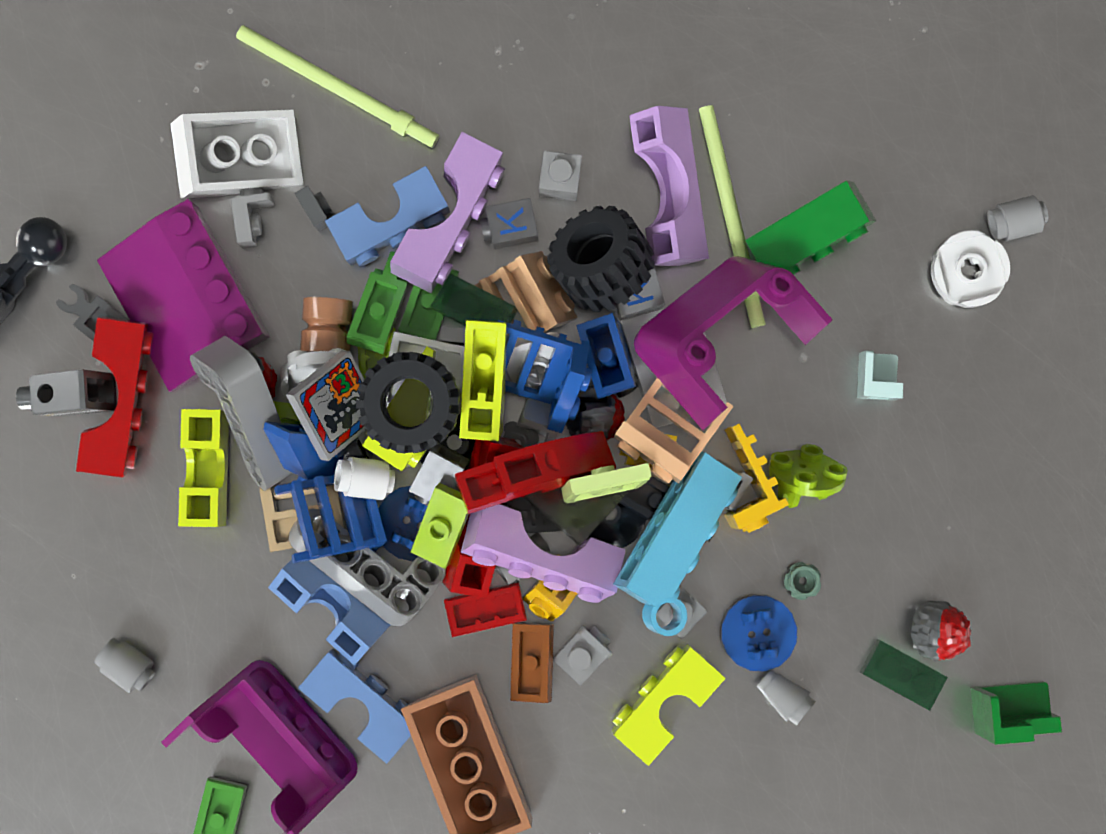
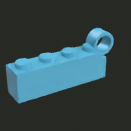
[613,452,742,636]

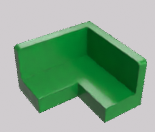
[970,681,1062,745]

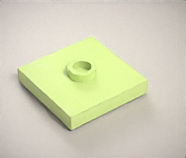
[561,463,652,503]

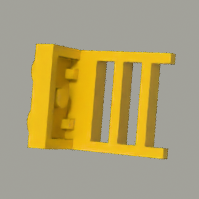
[724,424,789,533]

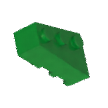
[745,180,876,275]

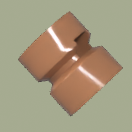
[300,297,353,352]

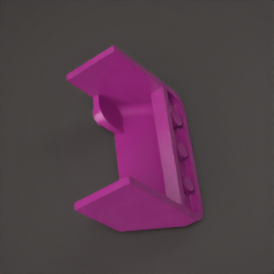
[634,256,833,430]
[161,660,358,834]

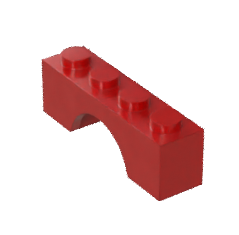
[76,316,154,478]
[442,437,524,599]

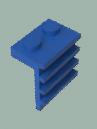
[497,320,592,433]
[274,475,387,563]

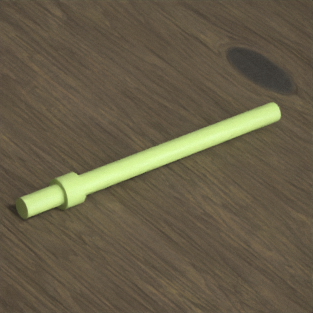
[236,25,440,148]
[699,105,766,328]

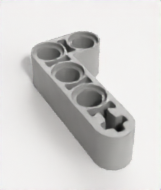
[190,336,292,491]
[289,509,445,626]

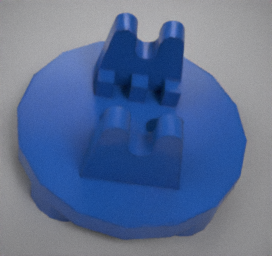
[378,486,428,562]
[721,595,797,671]

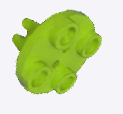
[769,444,848,508]

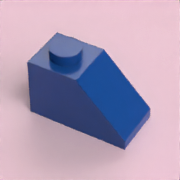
[576,313,636,399]
[263,422,344,481]

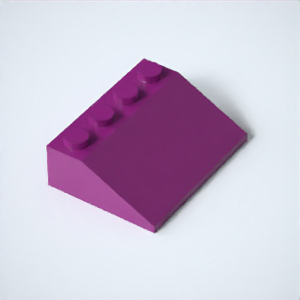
[97,199,270,392]

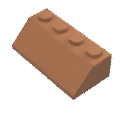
[401,675,533,834]

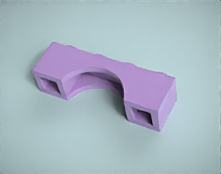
[629,106,709,266]
[390,132,505,294]
[461,504,625,603]

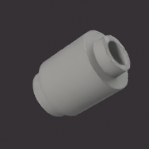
[987,195,1049,241]
[94,638,155,693]

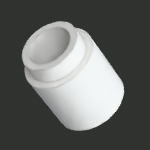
[334,457,395,500]

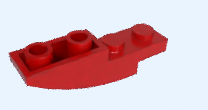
[455,431,617,514]

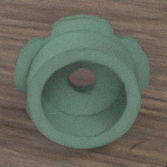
[784,562,821,600]

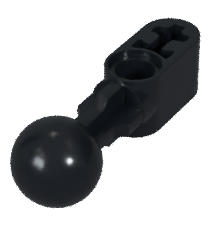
[0,217,67,324]

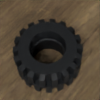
[547,205,654,312]
[356,352,461,454]

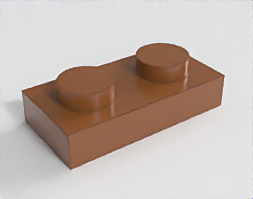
[510,623,554,703]

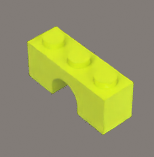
[178,409,229,527]
[612,644,726,766]

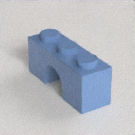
[325,166,450,267]
[268,560,390,665]
[298,649,411,764]

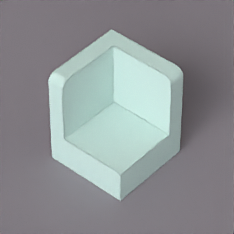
[857,350,903,400]

